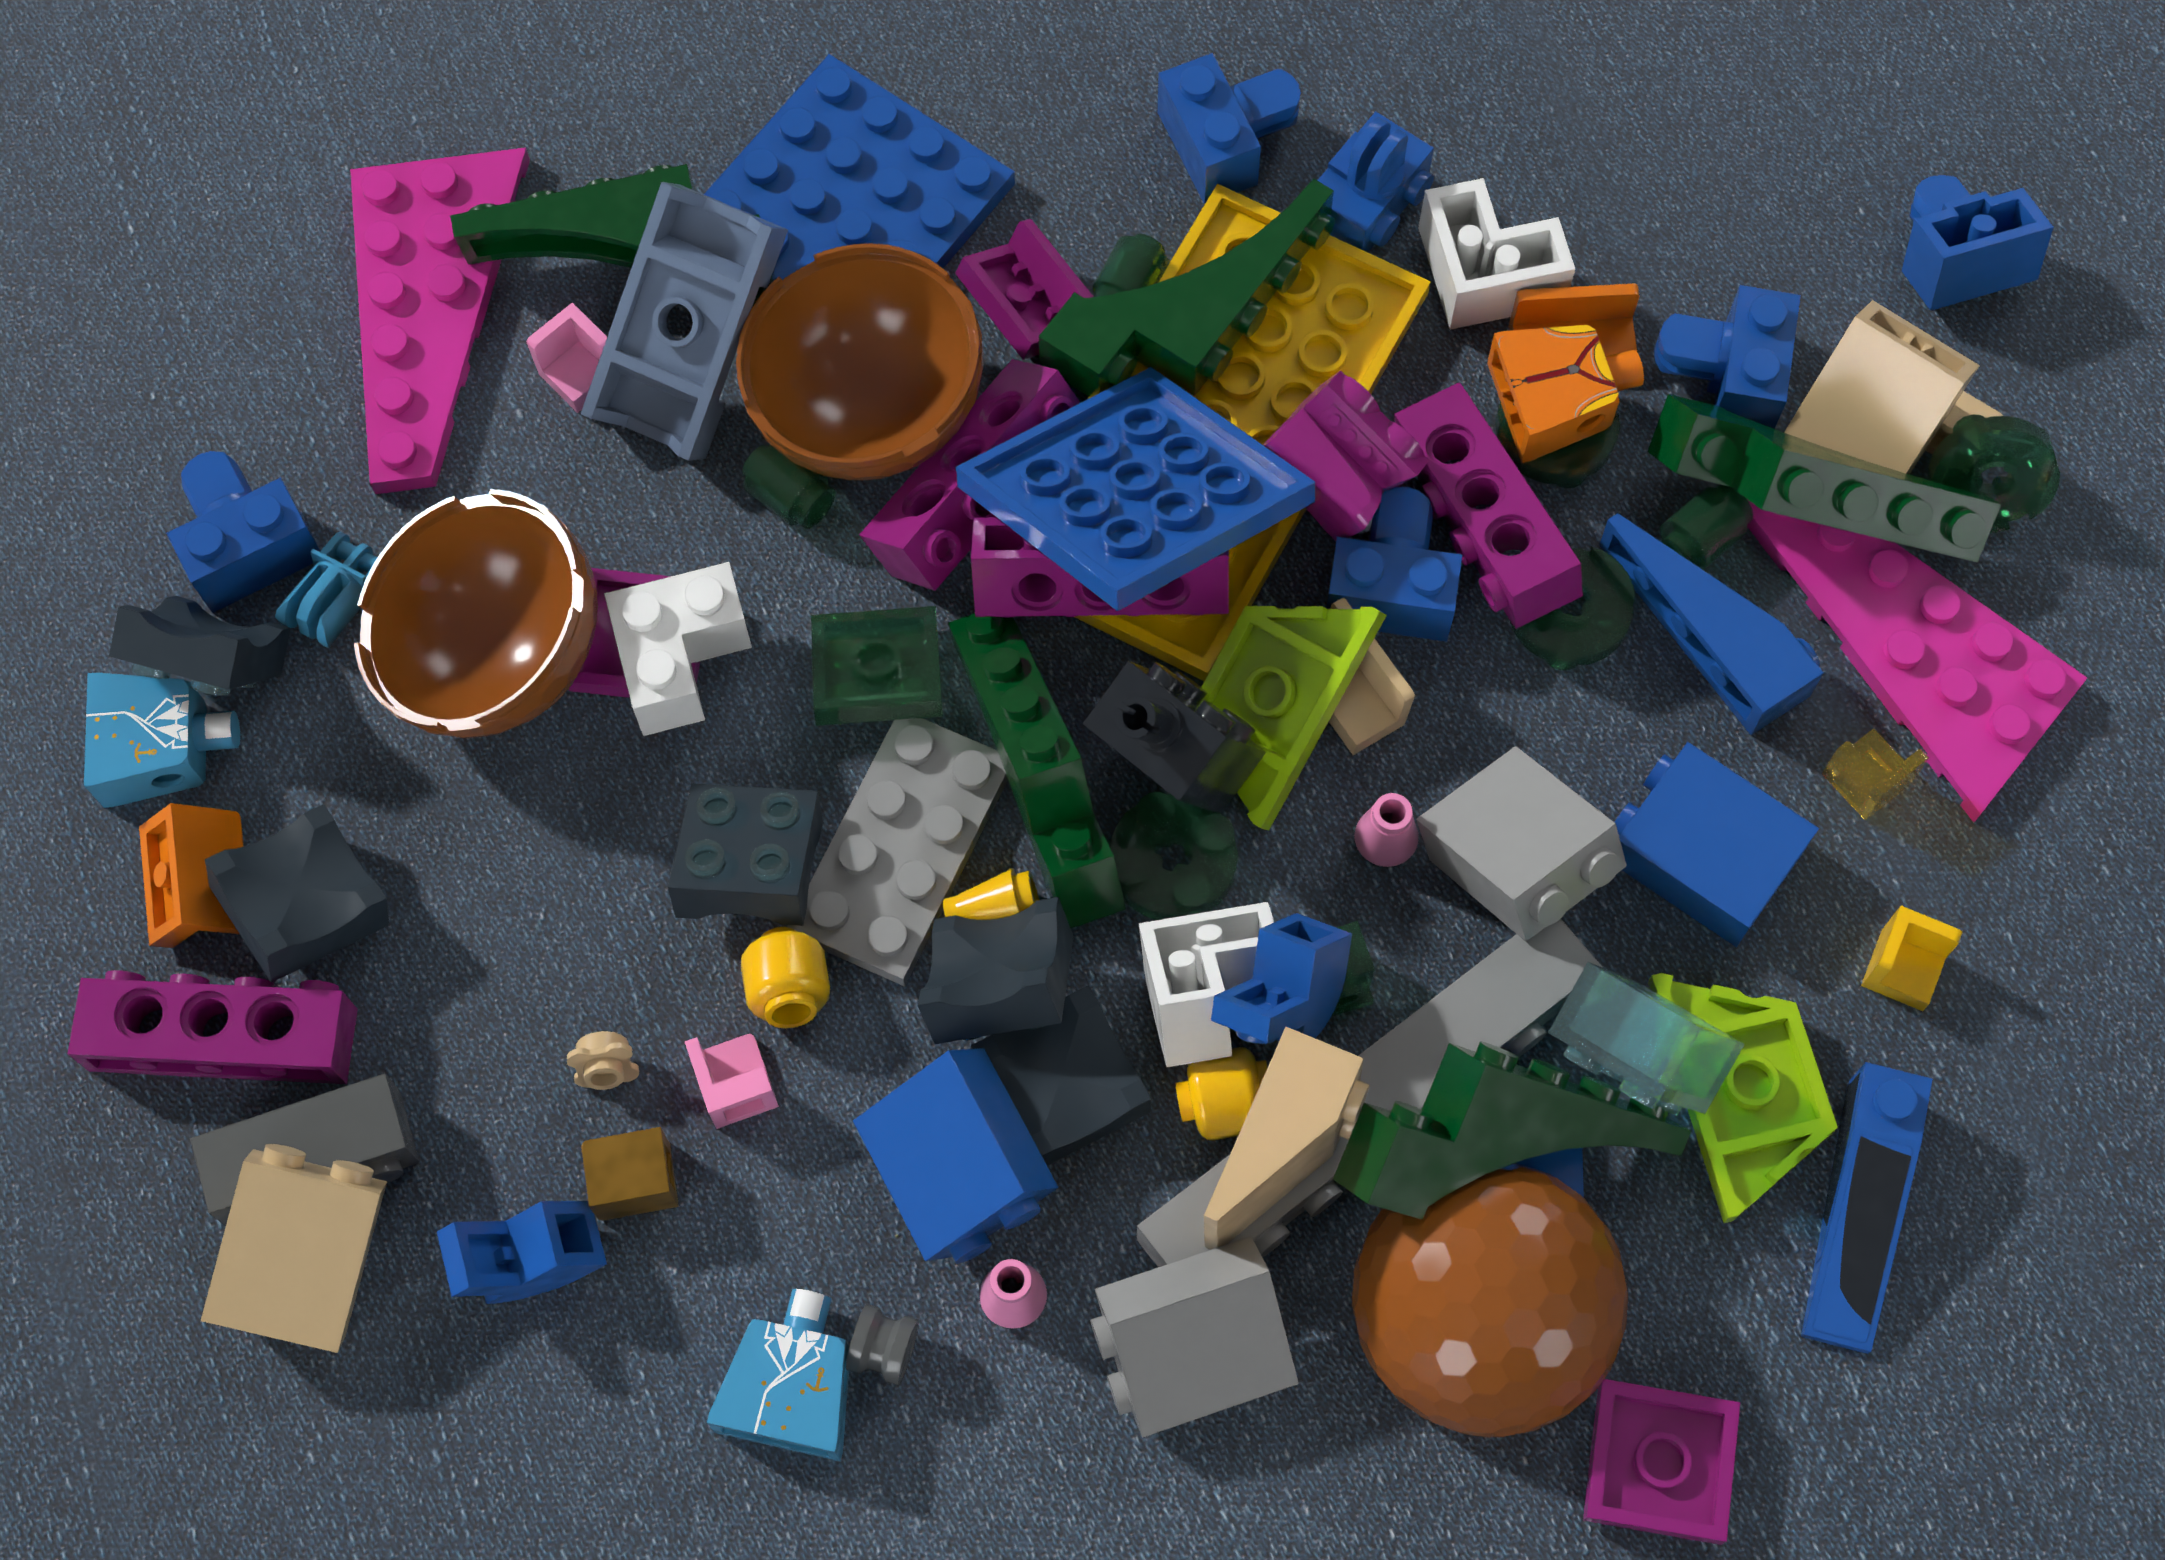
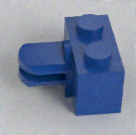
[1157,53,1301,205]
[1317,111,1434,252]
[1902,175,2054,311]
[1654,285,1801,429]
[166,451,321,613]
[1326,487,1462,642]

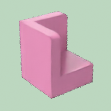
[526,303,607,413]
[685,1034,779,1129]

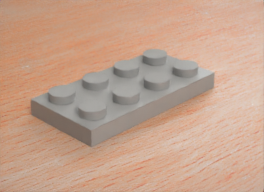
[787,709,1008,987]

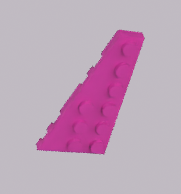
[350,147,530,494]
[1737,498,2087,823]

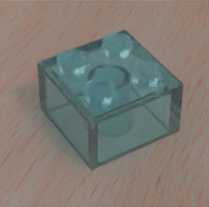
[1548,962,1745,1116]

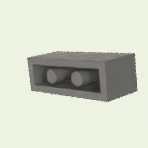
[190,1073,420,1226]

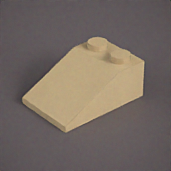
[1204,1027,1370,1250]

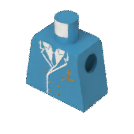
[84,673,240,808]
[707,1289,849,1462]

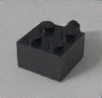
[1083,661,1266,813]

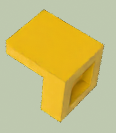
[1861,906,1962,1011]

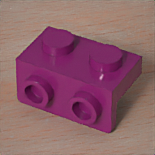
[955,219,1094,360]

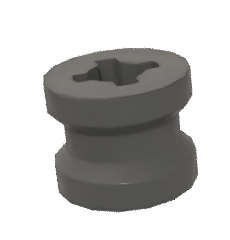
[846,1304,919,1386]

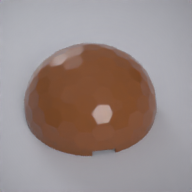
[736,243,984,480]
[354,490,598,738]
[1352,1163,1629,1437]

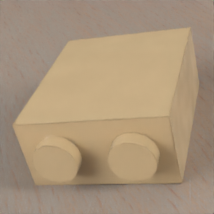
[1784,300,1980,475]
[201,1144,387,1353]

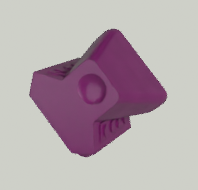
[1263,370,1429,541]

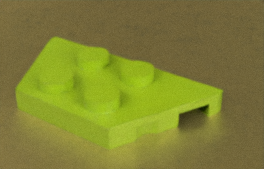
[1202,606,1387,831]
[1647,973,1838,1223]

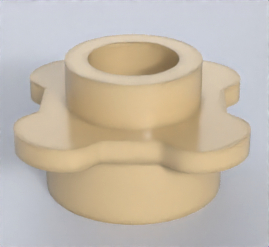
[567,1031,639,1090]

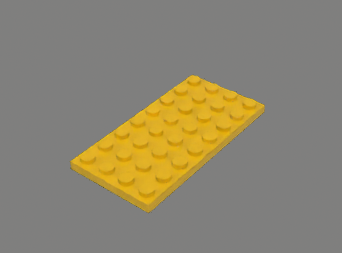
[1075,184,1431,681]

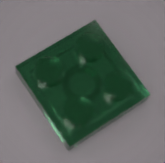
[811,606,943,726]

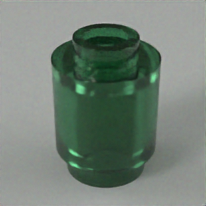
[1092,234,1170,297]
[743,445,836,529]
[1660,484,1753,570]

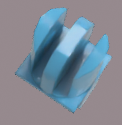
[275,532,378,648]

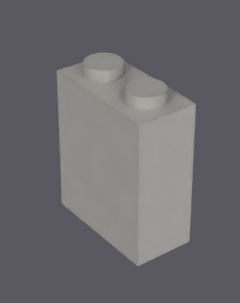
[1416,746,1627,942]
[1090,1236,1299,1438]

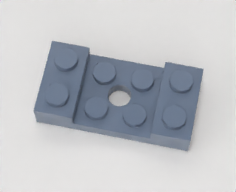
[581,182,788,461]

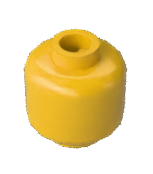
[741,927,830,1029]
[1175,1047,1268,1140]

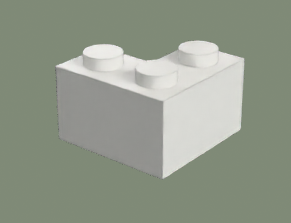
[1418,178,1575,330]
[604,562,752,736]
[1139,902,1274,1067]

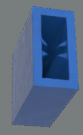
[1614,742,1819,948]
[853,1048,1059,1264]

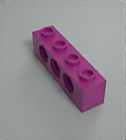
[859,359,1080,591]
[1394,382,1583,629]
[971,517,1229,618]
[67,970,358,1084]

